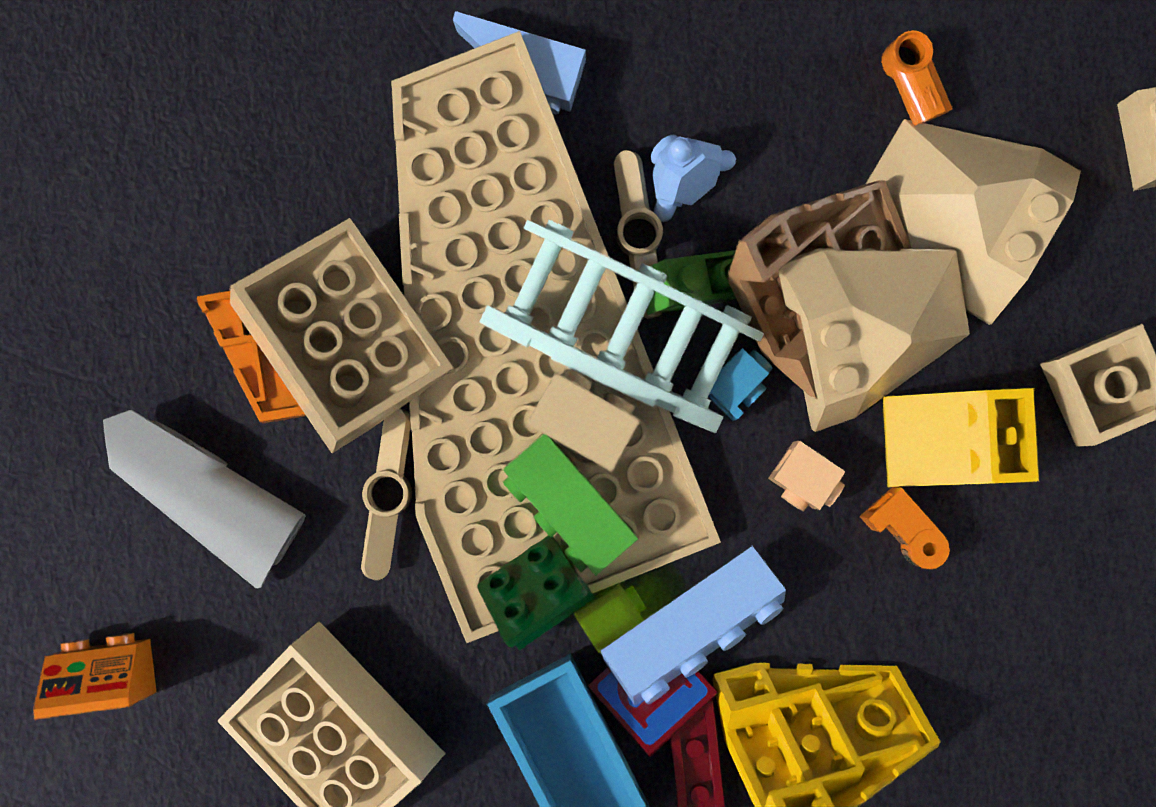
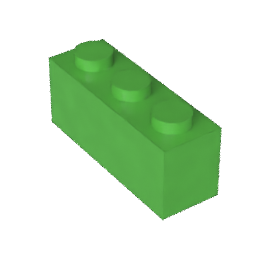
[503,433,638,576]

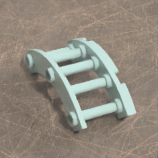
[480,220,764,433]

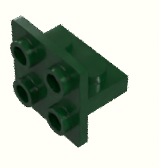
[477,535,595,650]

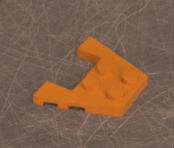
[197,291,306,423]

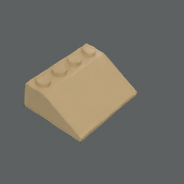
[230,218,453,453]
[218,621,445,807]

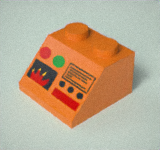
[33,633,157,719]

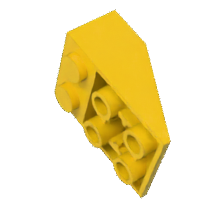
[883,388,1039,487]

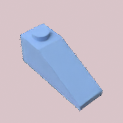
[453,11,586,114]

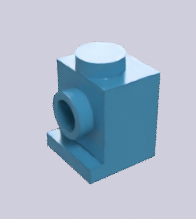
[708,348,773,421]

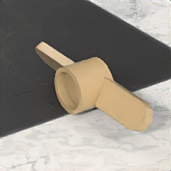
[614,151,663,319]
[361,409,412,580]

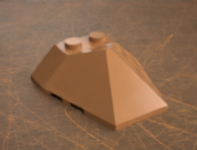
[727,180,912,397]

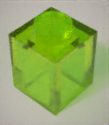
[574,583,647,653]

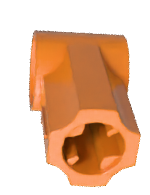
[882,30,952,126]

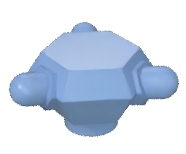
[651,135,736,222]

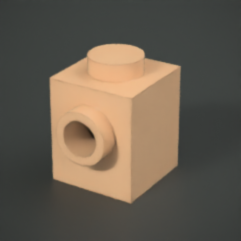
[768,441,845,512]

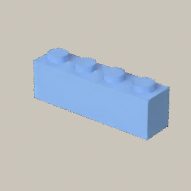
[601,546,786,706]

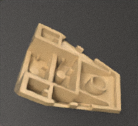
[866,119,1081,325]
[778,248,970,432]

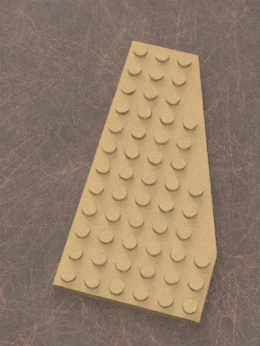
[391,31,721,643]

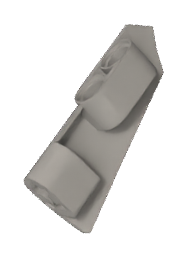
[103,410,306,589]

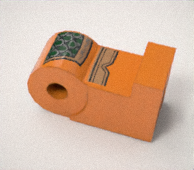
[859,487,950,569]

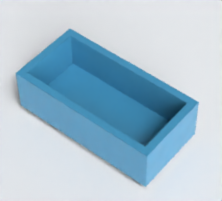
[487,654,650,807]

